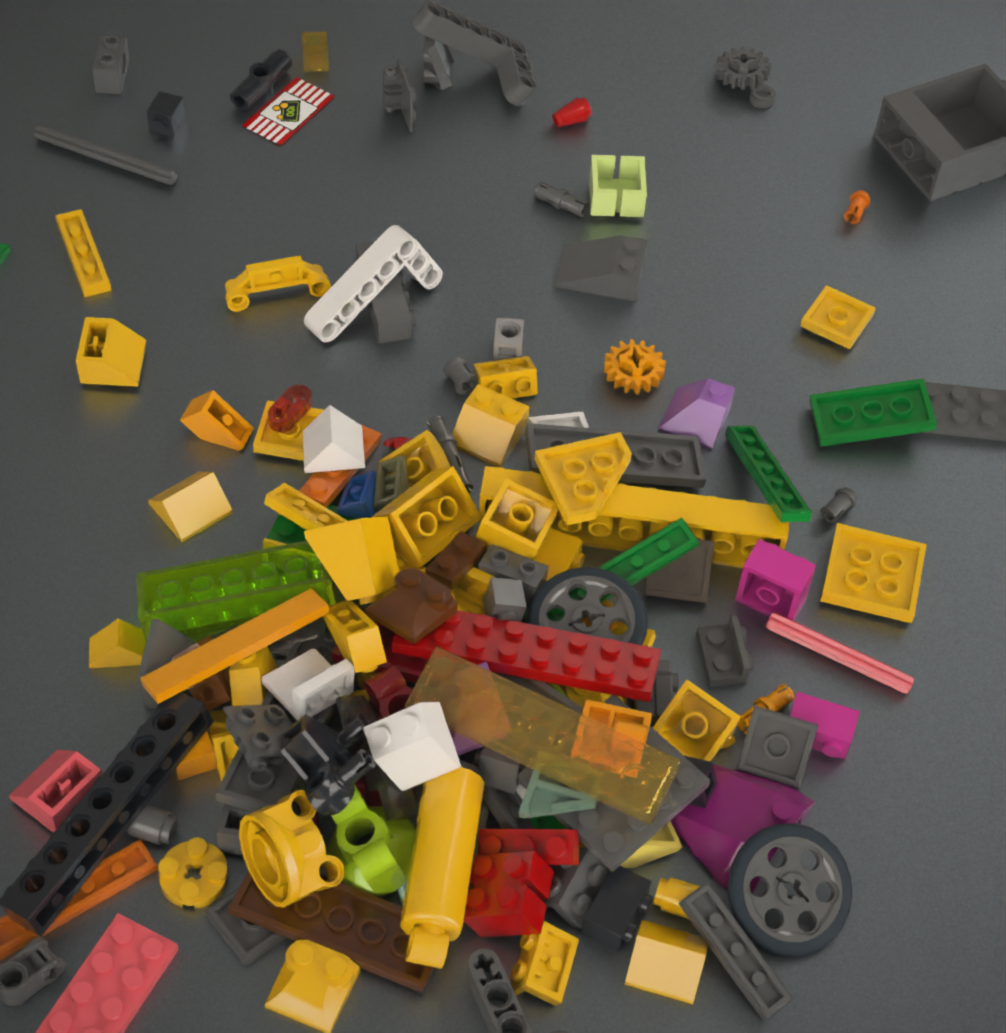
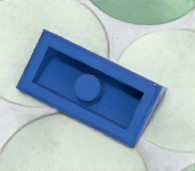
[337,471,376,519]

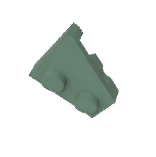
[519,753,606,819]

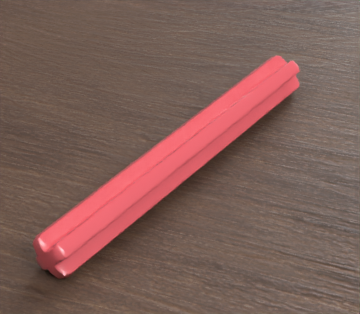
[766,612,914,694]

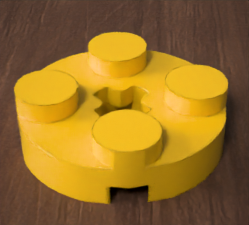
[158,837,228,908]

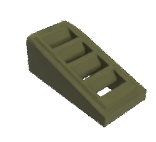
[373,455,409,512]

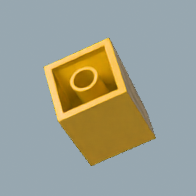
[304,516,399,605]

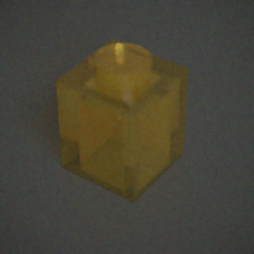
[302,31,329,72]

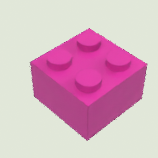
[735,539,816,621]

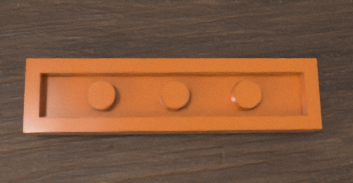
[299,425,382,508]

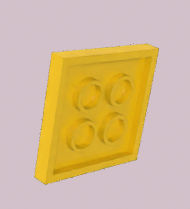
[820,523,927,623]

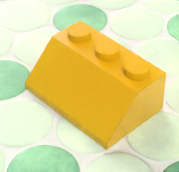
[371,466,482,567]

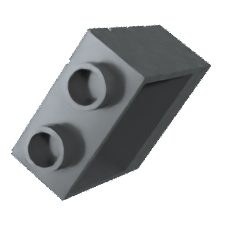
[874,64,1006,201]

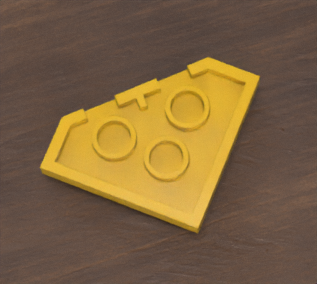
[534,432,632,526]

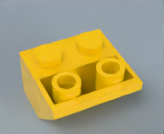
[76,317,146,387]

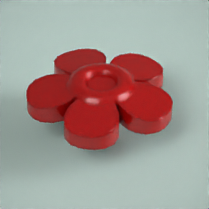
[383,437,413,449]

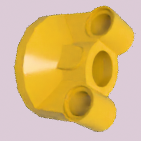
[239,790,345,908]

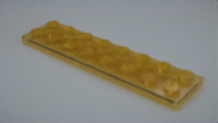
[405,646,681,825]

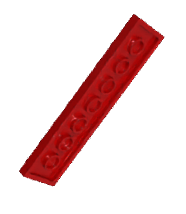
[392,610,661,702]

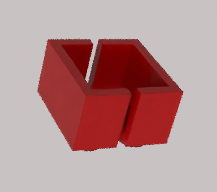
[463,851,554,938]

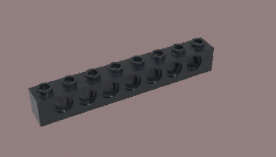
[0,692,214,937]

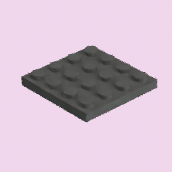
[517,695,710,872]

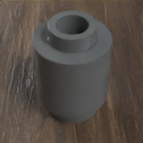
[128,805,178,845]

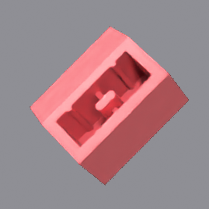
[9,750,102,832]

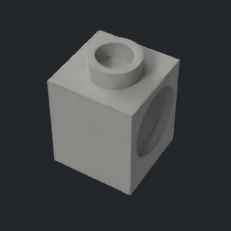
[493,317,524,361]

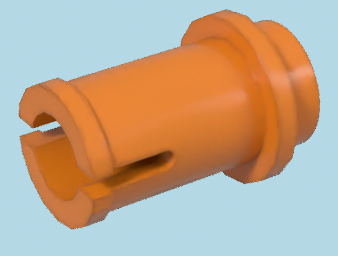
[844,190,870,224]

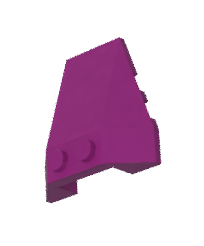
[671,764,815,894]

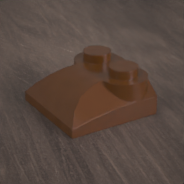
[365,568,458,644]

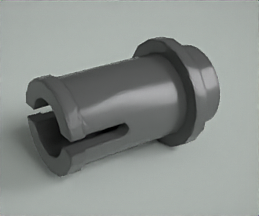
[820,487,857,524]

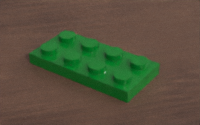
[809,378,937,447]

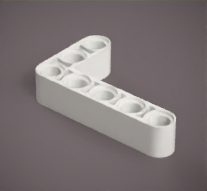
[304,225,443,342]

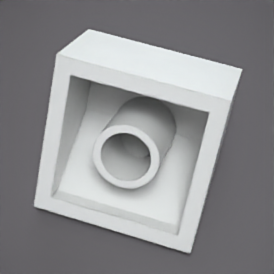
[363,702,461,791]

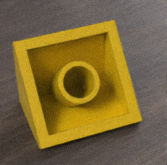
[148,471,233,543]
[625,919,708,1004]

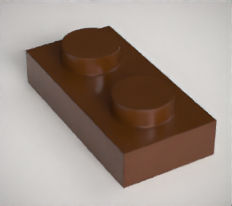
[425,531,487,590]

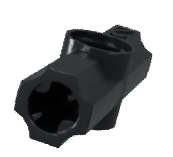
[230,49,292,111]

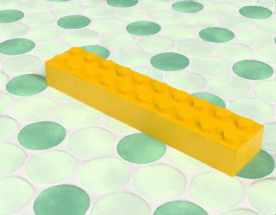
[479,466,789,568]

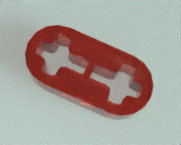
[268,384,312,433]

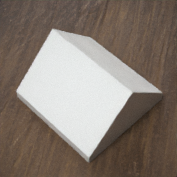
[303,405,365,473]

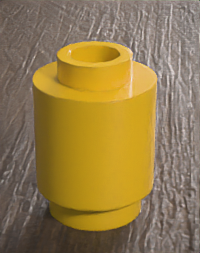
[653,877,701,919]

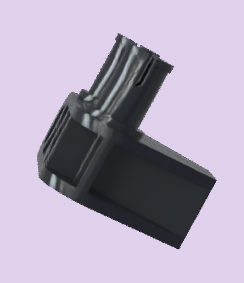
[280,714,375,815]

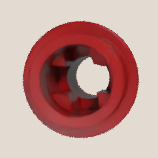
[552,97,592,128]

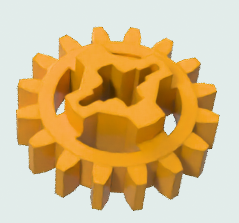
[603,339,666,395]

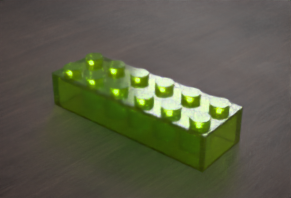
[137,541,336,642]

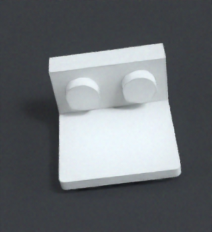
[262,648,354,721]

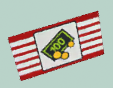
[242,77,335,146]

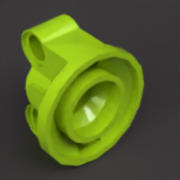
[327,784,416,897]

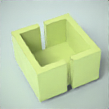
[589,155,647,217]

